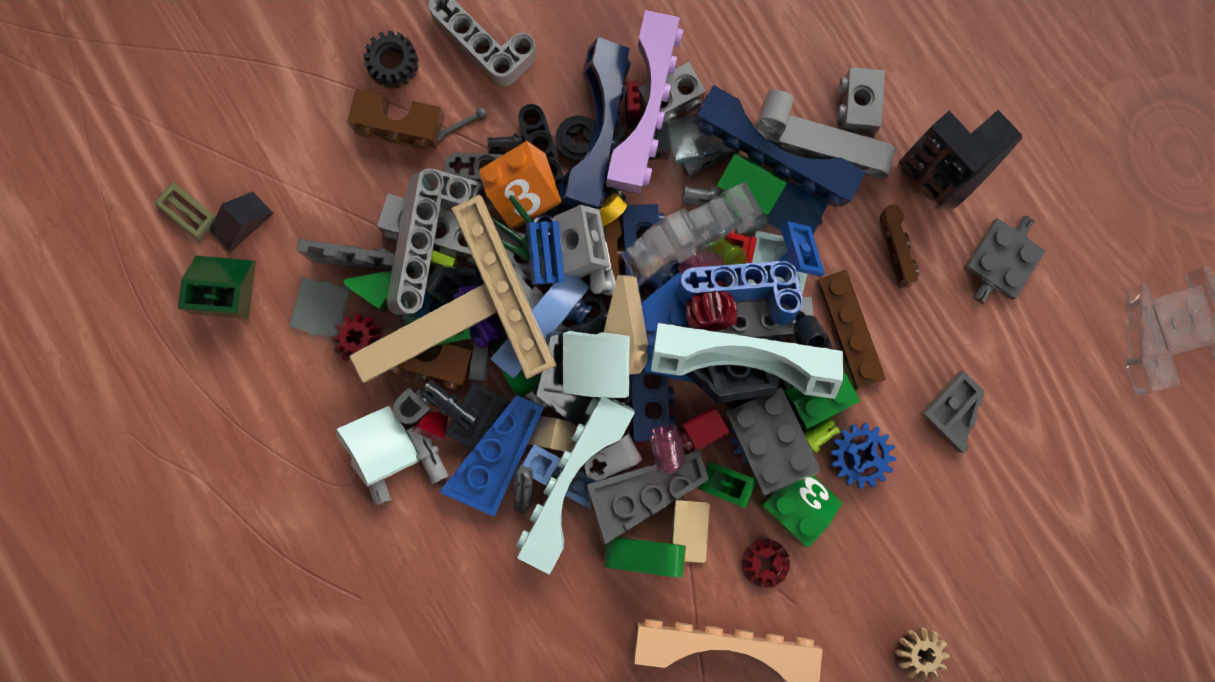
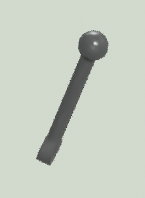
[438,108,487,142]

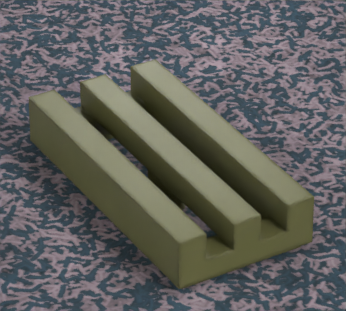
[154,182,216,241]

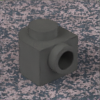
[393,388,432,426]

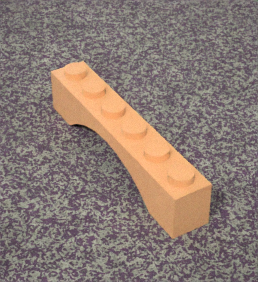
[633,619,822,682]

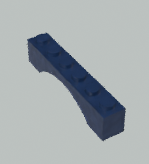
[557,37,631,210]
[691,85,866,207]

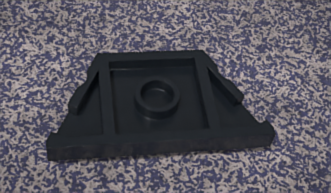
[533,316,607,426]
[686,336,785,403]

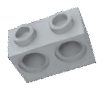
[638,62,706,124]

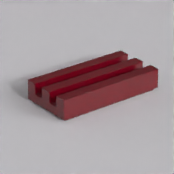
[625,80,640,128]

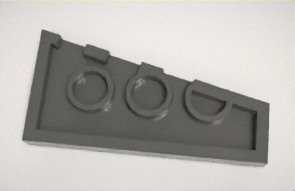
[297,239,414,274]

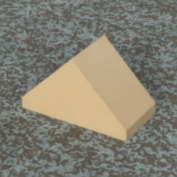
[528,416,577,452]

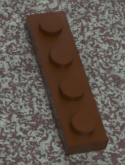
[817,269,886,390]

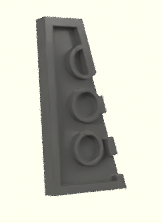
[585,451,709,545]

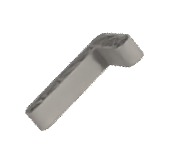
[755,90,896,178]
[387,168,495,315]

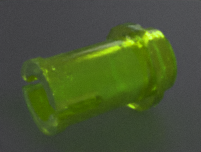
[712,238,746,265]

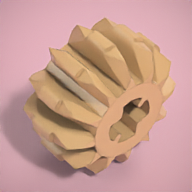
[895,627,950,682]

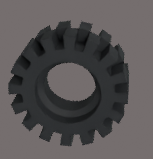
[363,31,419,88]

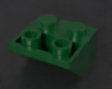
[178,255,256,319]

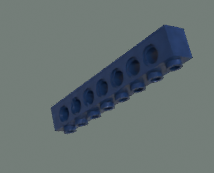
[622,204,675,443]

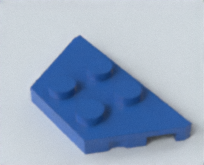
[641,273,696,384]

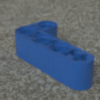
[677,261,803,325]

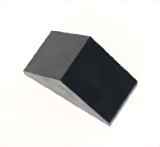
[210,192,273,252]

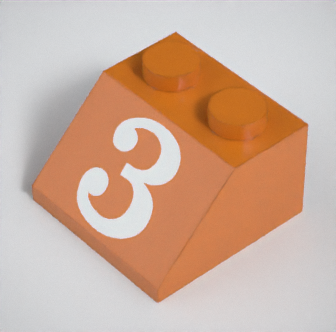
[479,141,562,230]

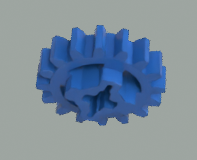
[829,423,896,488]

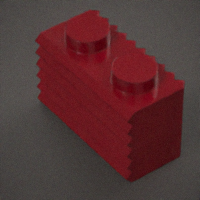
[677,407,729,452]

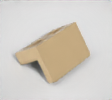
[671,500,710,563]

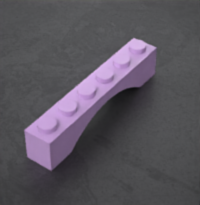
[607,10,683,194]

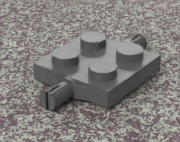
[964,215,1046,304]

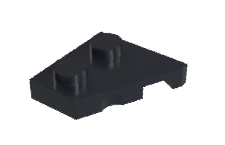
[425,264,484,305]

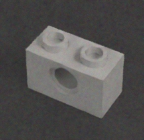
[837,67,885,135]
[553,205,610,277]

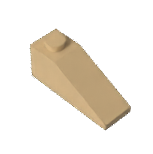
[604,275,648,375]

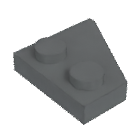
[920,371,985,454]

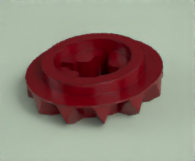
[742,539,790,588]

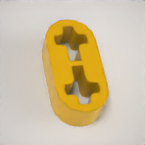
[597,193,627,227]

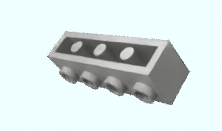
[719,297,814,342]

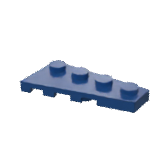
[439,394,544,517]

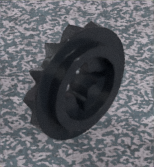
[556,115,595,161]

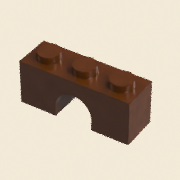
[347,89,445,150]
[383,327,473,390]

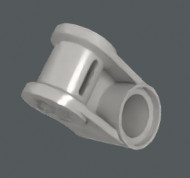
[583,432,642,481]

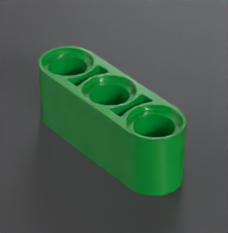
[603,537,686,578]

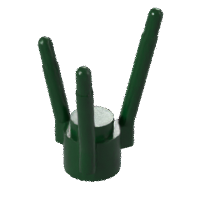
[490,195,542,261]

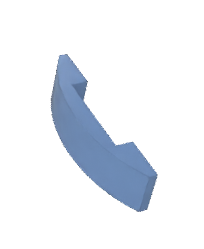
[490,274,590,379]
[522,444,598,510]

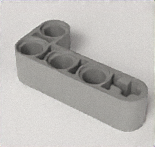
[429,0,537,87]

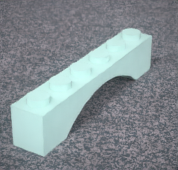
[651,323,843,399]
[515,397,635,575]

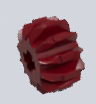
[686,290,738,332]
[331,313,383,361]

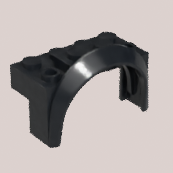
[899,109,1022,209]

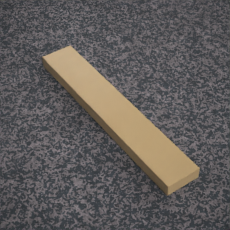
[451,195,556,379]
[350,284,497,383]

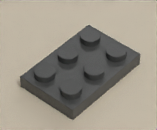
[726,387,821,496]

